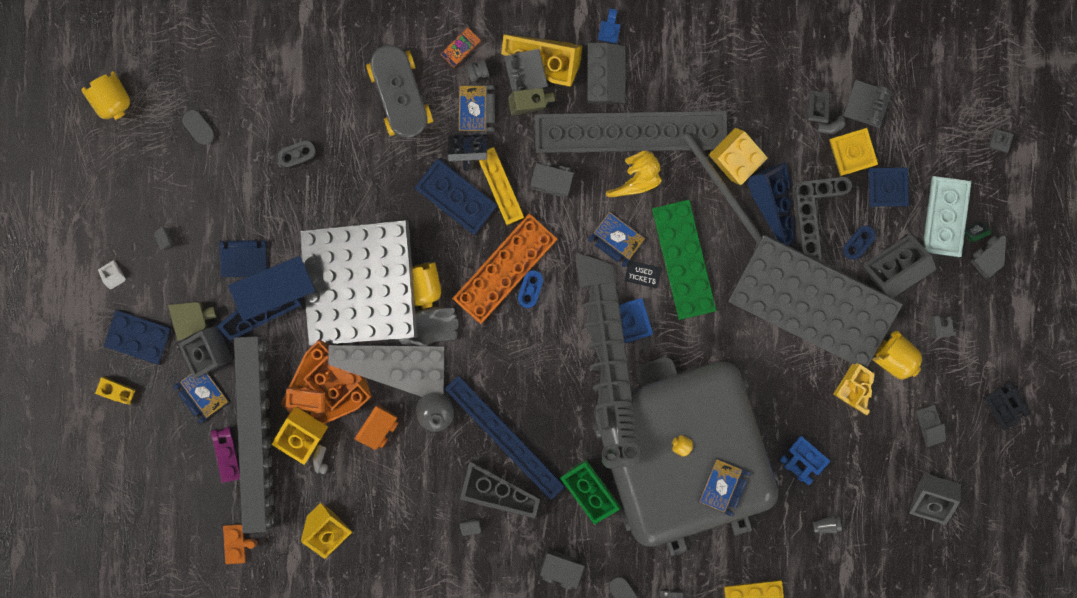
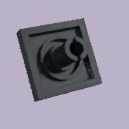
[448,133,487,171]

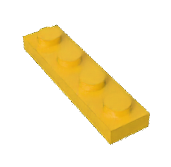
[479,147,524,225]

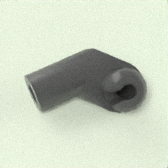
[817,116,846,135]

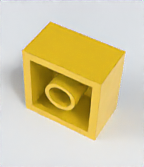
[709,128,767,185]
[271,407,328,465]

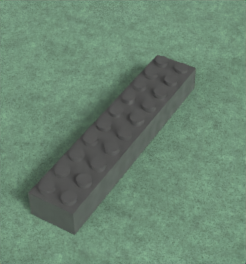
[234,337,275,533]

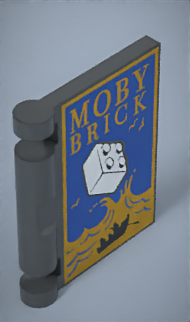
[458,85,495,132]

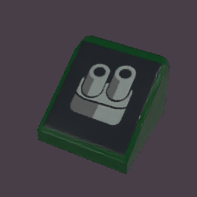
[965,222,991,242]

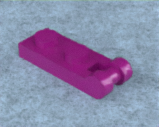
[211,426,240,483]

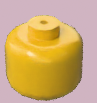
[672,435,693,457]

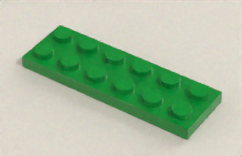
[652,200,716,320]

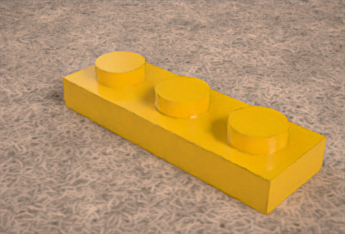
[724,580,784,598]

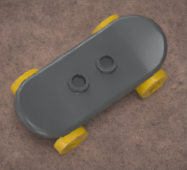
[366,45,434,138]

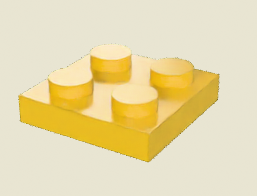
[829,128,878,176]

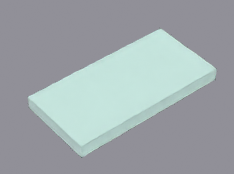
[923,176,971,257]

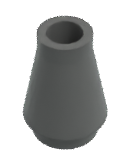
[813,515,842,534]

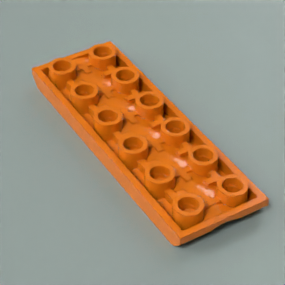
[452,214,557,324]

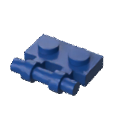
[779,436,830,485]

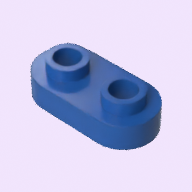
[518,271,543,308]

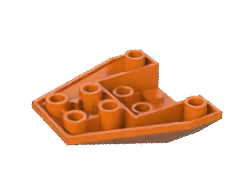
[281,339,372,424]

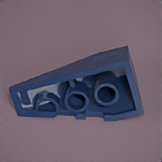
[747,163,795,245]

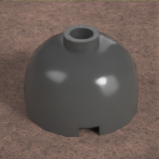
[416,393,454,432]

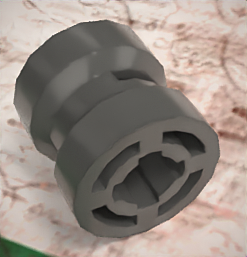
[465,58,490,83]

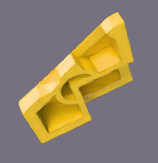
[833,363,874,415]

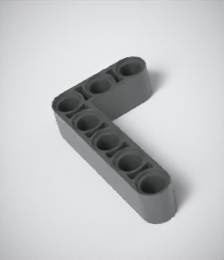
[794,177,852,262]

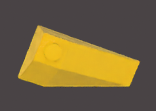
[501,34,583,86]

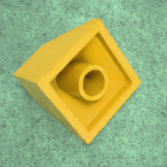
[301,503,352,559]

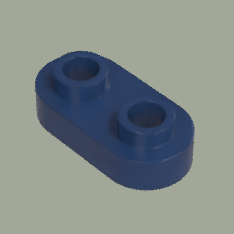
[842,226,875,260]

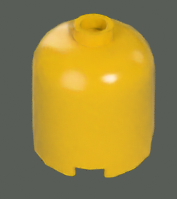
[81,71,130,120]
[412,262,441,309]
[872,331,922,380]

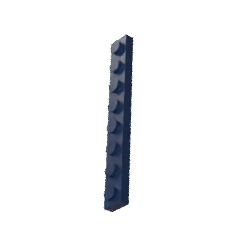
[445,376,565,500]

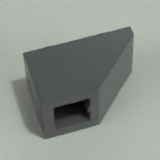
[970,235,1006,278]

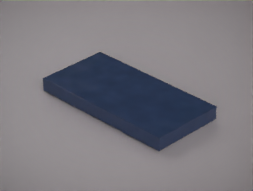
[414,158,498,235]
[228,255,315,321]

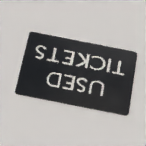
[625,261,662,289]

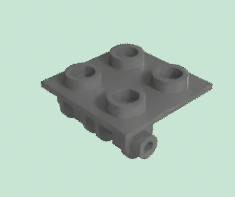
[504,49,548,92]
[844,80,892,128]

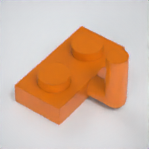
[223,524,258,564]

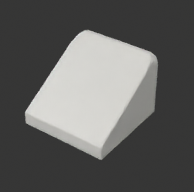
[98,260,126,289]

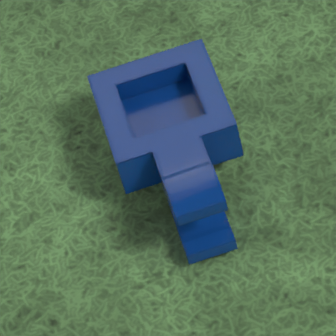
[598,8,620,44]

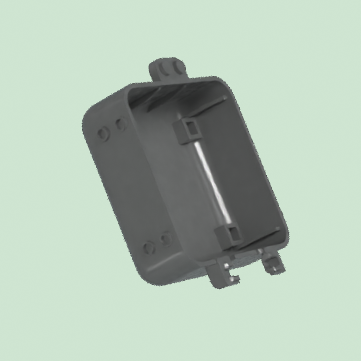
[592,357,779,557]

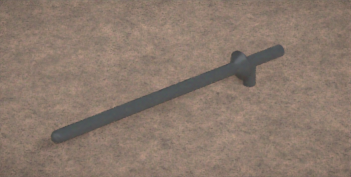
[683,133,762,249]

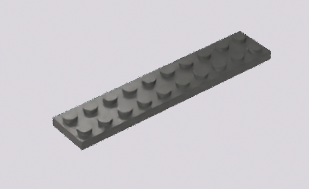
[535,111,727,153]

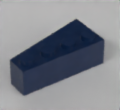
[217,299,302,341]

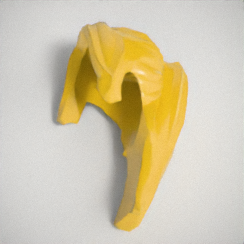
[606,150,662,197]

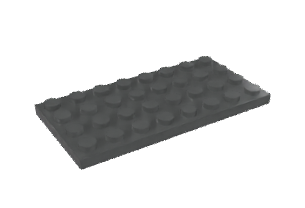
[728,234,903,368]

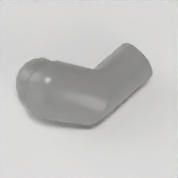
[313,445,328,474]

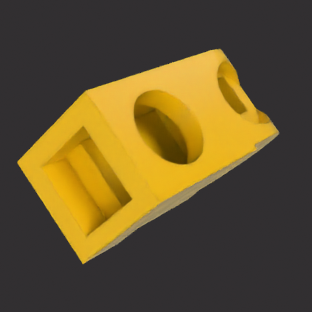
[95,376,136,405]

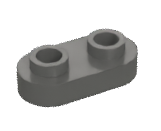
[278,141,316,167]

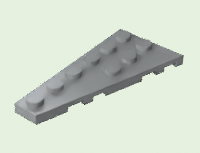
[328,345,444,397]

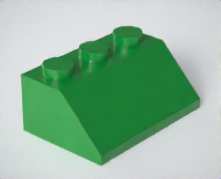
[560,460,621,525]

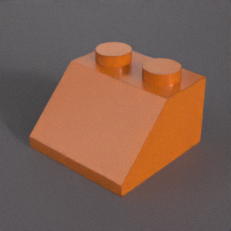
[354,405,398,450]

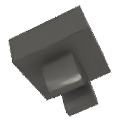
[988,129,1014,153]

